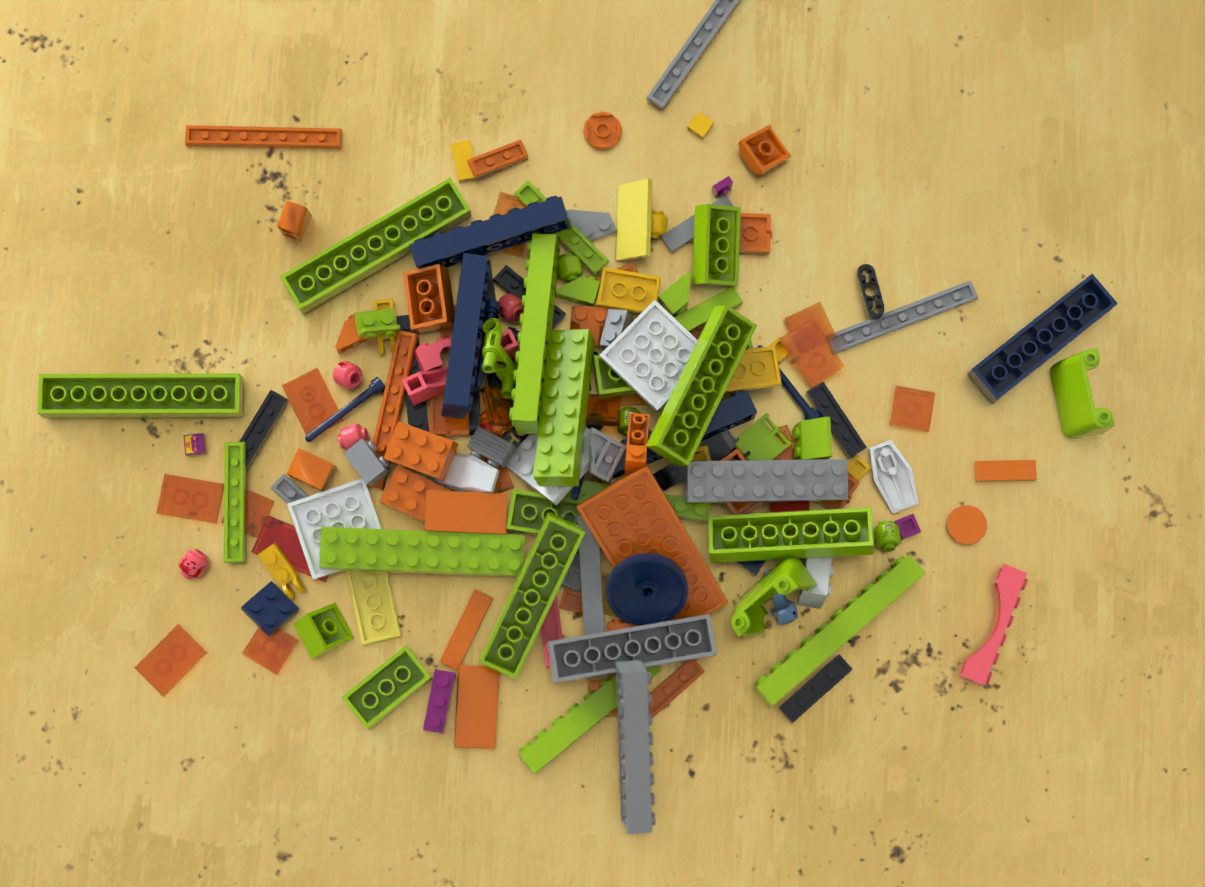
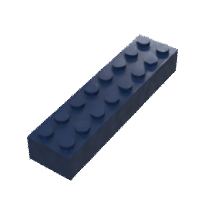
[410,196,572,269]
[441,253,490,419]
[968,274,1118,404]
[609,390,757,481]

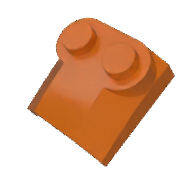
[738,125,792,176]
[570,305,608,348]

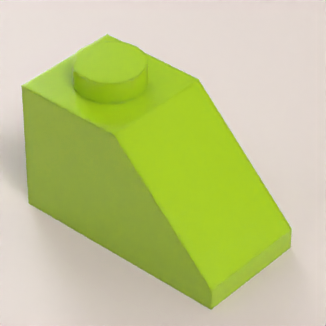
[657,272,691,317]
[556,275,600,306]

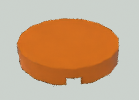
[583,112,622,151]
[947,505,987,545]

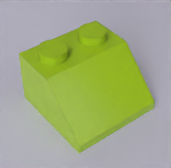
[792,417,833,460]
[293,603,354,659]

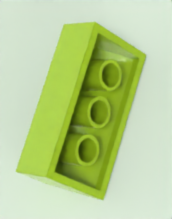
[692,204,741,286]

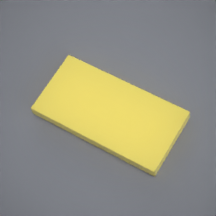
[616,179,653,262]
[346,571,402,646]

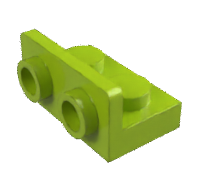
[354,309,401,339]

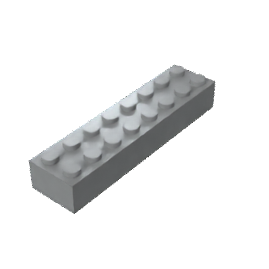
[684,459,848,503]
[546,614,717,684]
[616,660,655,835]

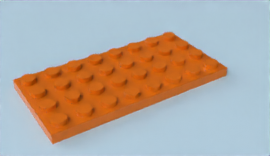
[576,465,729,621]

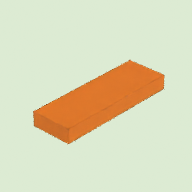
[467,140,529,179]
[975,460,1037,482]

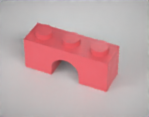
[414,336,452,371]

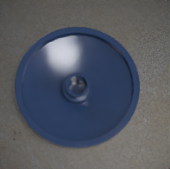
[606,553,688,626]

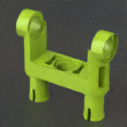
[482,318,518,399]

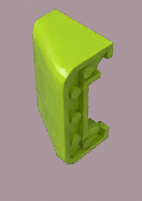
[1050,348,1115,439]
[731,557,818,637]

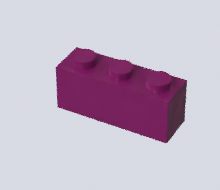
[423,669,456,734]

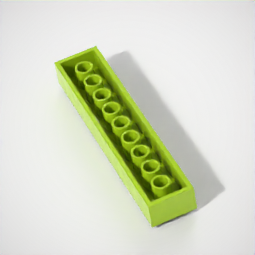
[280,177,472,315]
[509,233,560,435]
[37,373,243,418]
[319,527,525,578]
[753,555,926,707]

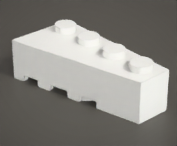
[797,557,835,609]

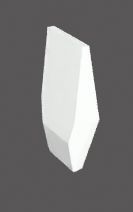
[869,440,919,514]
[430,454,499,493]

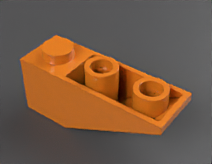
[624,413,650,476]

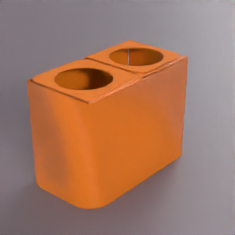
[277,201,312,241]
[287,448,337,492]

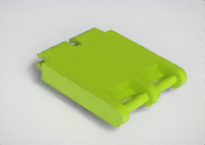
[734,413,793,461]

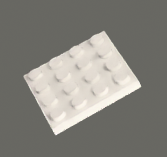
[599,300,698,412]
[505,426,590,506]
[287,479,381,580]

